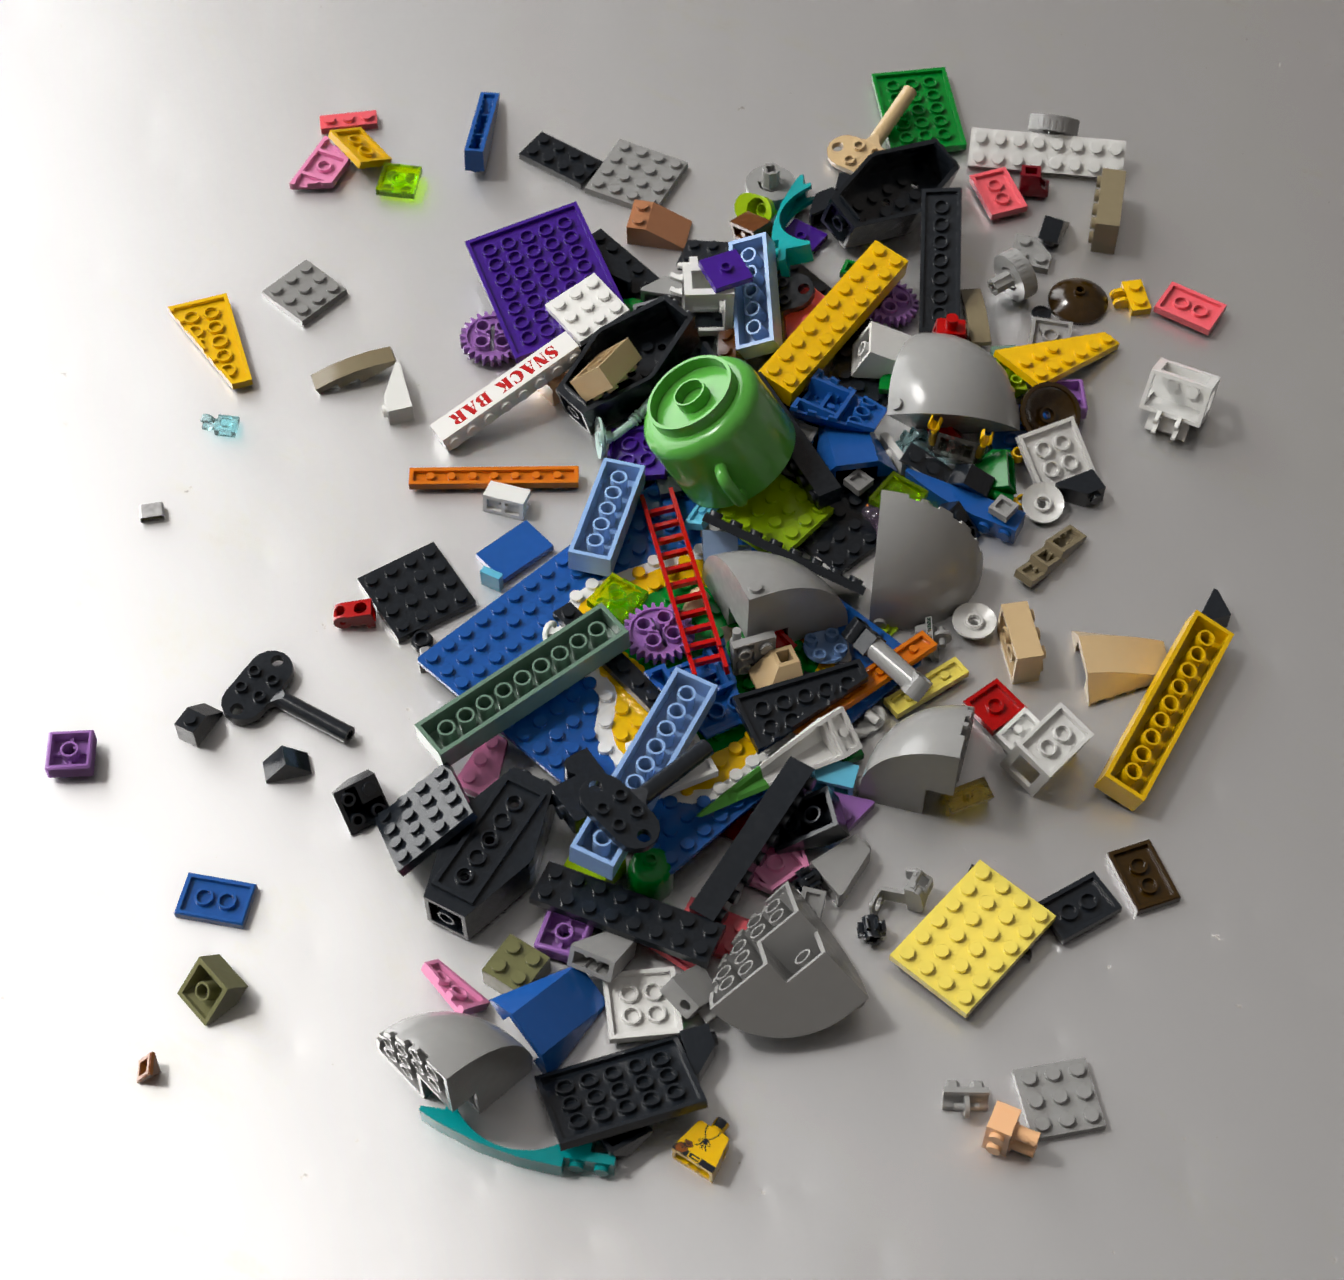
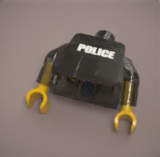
[927,415,994,465]

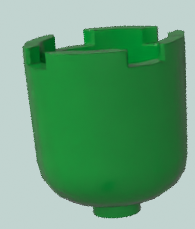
[627,848,674,901]

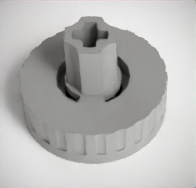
[1028,113,1080,136]
[745,163,796,210]
[987,248,1038,302]

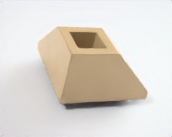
[748,645,803,689]

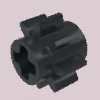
[793,866,823,894]
[857,914,887,944]

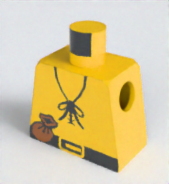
[672,1117,730,1183]

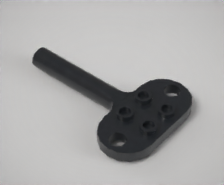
[772,273,815,355]
[221,651,355,744]
[579,739,714,854]

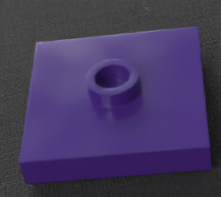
[785,218,828,254]
[698,249,753,294]

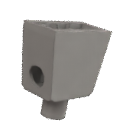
[660,965,718,1024]

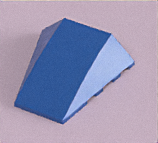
[789,368,887,432]
[817,425,898,478]
[644,638,743,740]
[489,967,605,1074]

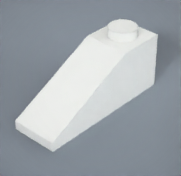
[381,361,414,425]

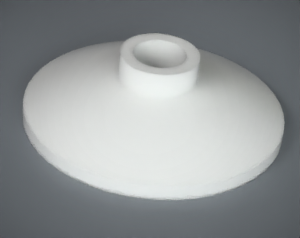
[1021,482,1064,524]
[952,602,997,640]

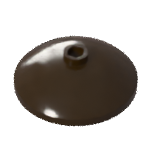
[1047,278,1108,325]
[1020,382,1081,432]

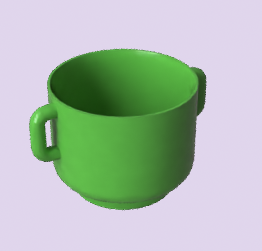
[644,355,796,508]

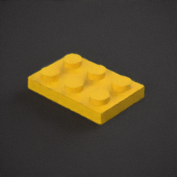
[328,127,392,169]

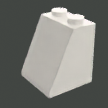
[851,321,912,379]

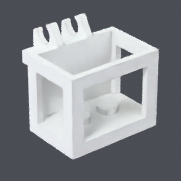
[669,256,735,336]
[1139,357,1221,441]
[993,702,1094,797]

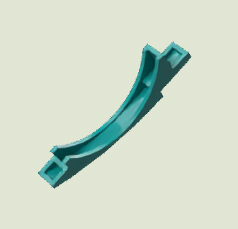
[771,174,814,277]
[419,1105,616,1177]

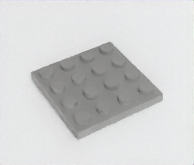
[585,139,688,210]

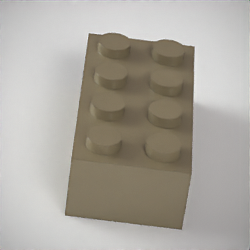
[1088,168,1126,254]

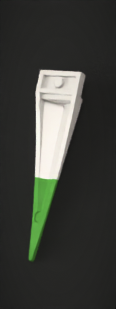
[696,706,863,817]

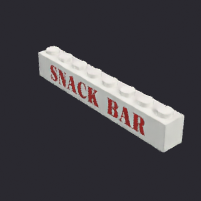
[430,331,581,452]

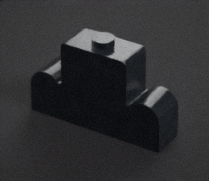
[552,748,606,834]

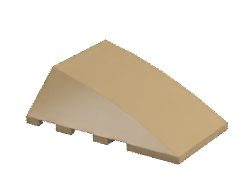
[1071,631,1167,706]

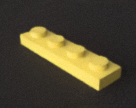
[883,657,969,719]

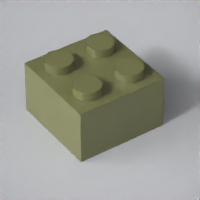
[482,933,551,994]

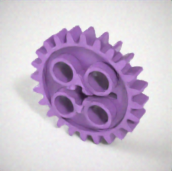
[866,281,919,328]
[460,310,515,367]
[624,602,695,665]

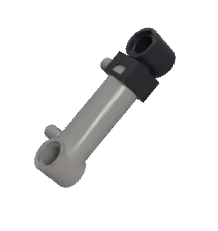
[841,616,933,702]

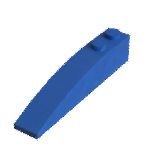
[464,92,500,172]
[904,468,1026,544]

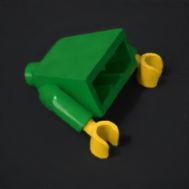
[975,447,1023,510]

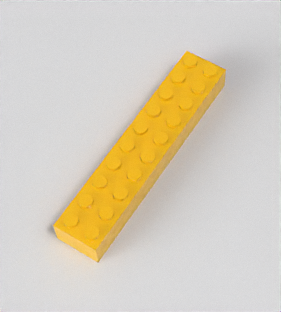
[758,240,908,407]
[1094,610,1234,812]

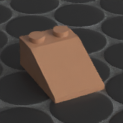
[626,199,692,251]

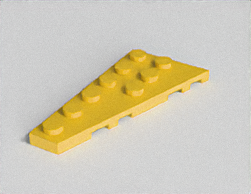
[168,293,253,389]
[993,332,1120,387]

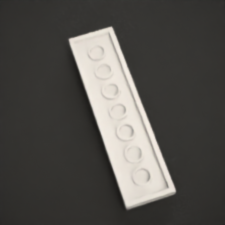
[967,127,1126,179]

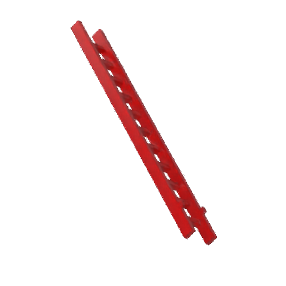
[639,487,730,676]

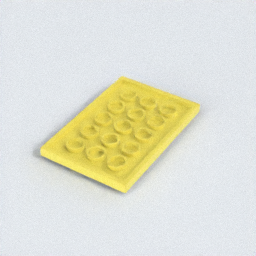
[889,860,1056,1019]

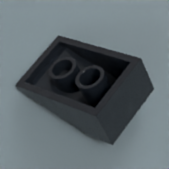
[774,786,850,855]

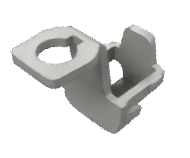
[869,868,933,915]

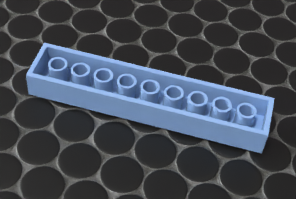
[569,667,718,881]

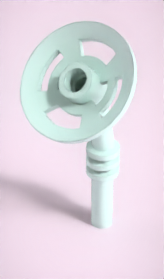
[595,396,650,459]

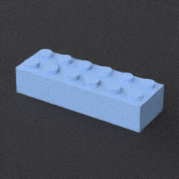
[728,232,783,360]
[568,457,645,577]

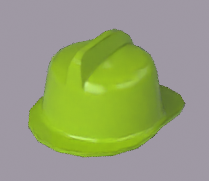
[734,193,778,221]

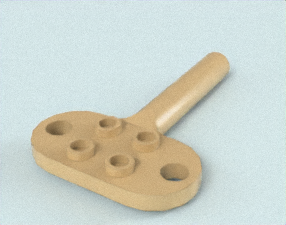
[827,85,917,174]

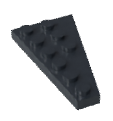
[732,659,869,755]

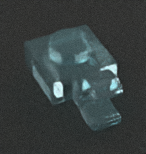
[200,414,240,438]

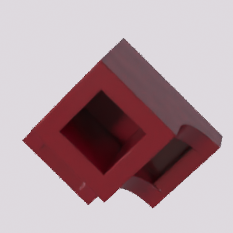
[1019,165,1049,198]

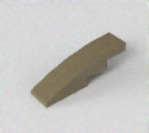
[960,288,992,346]
[310,346,397,394]
[1014,525,1087,588]

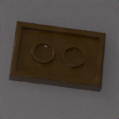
[1106,839,1181,916]

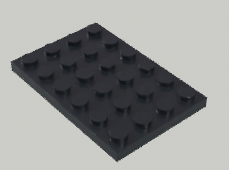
[534,1035,708,1151]

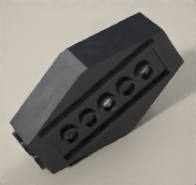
[820,138,960,249]
[556,294,700,435]
[423,766,556,940]

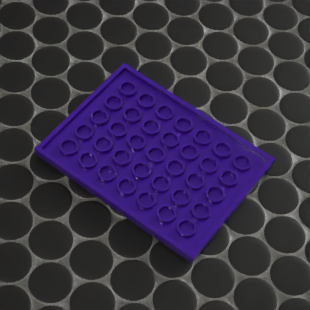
[465,202,625,363]

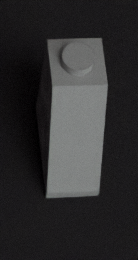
[810,833,871,907]
[567,931,637,983]

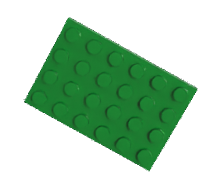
[871,67,967,152]

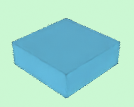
[480,566,504,592]

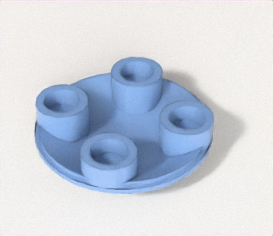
[803,628,848,664]

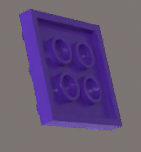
[607,426,668,481]

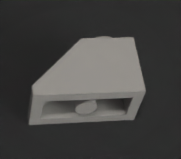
[641,276,682,304]

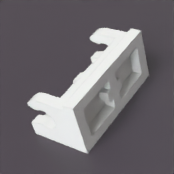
[483,481,531,520]

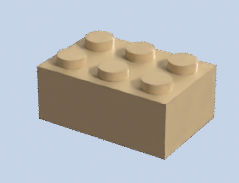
[570,338,642,402]
[997,601,1046,684]

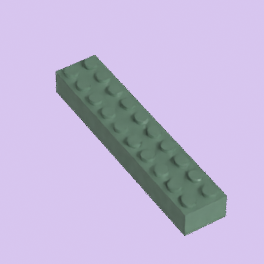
[414,603,631,766]

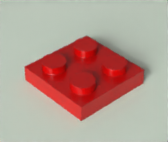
[963,678,1027,736]

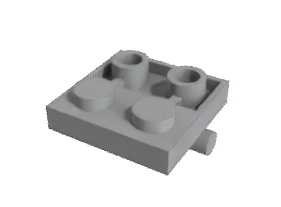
[729,627,776,676]

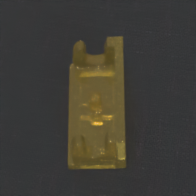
[938,777,994,817]

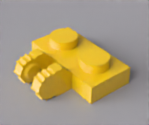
[1109,279,1152,316]

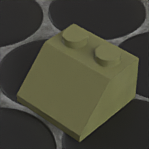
[177,954,248,1026]

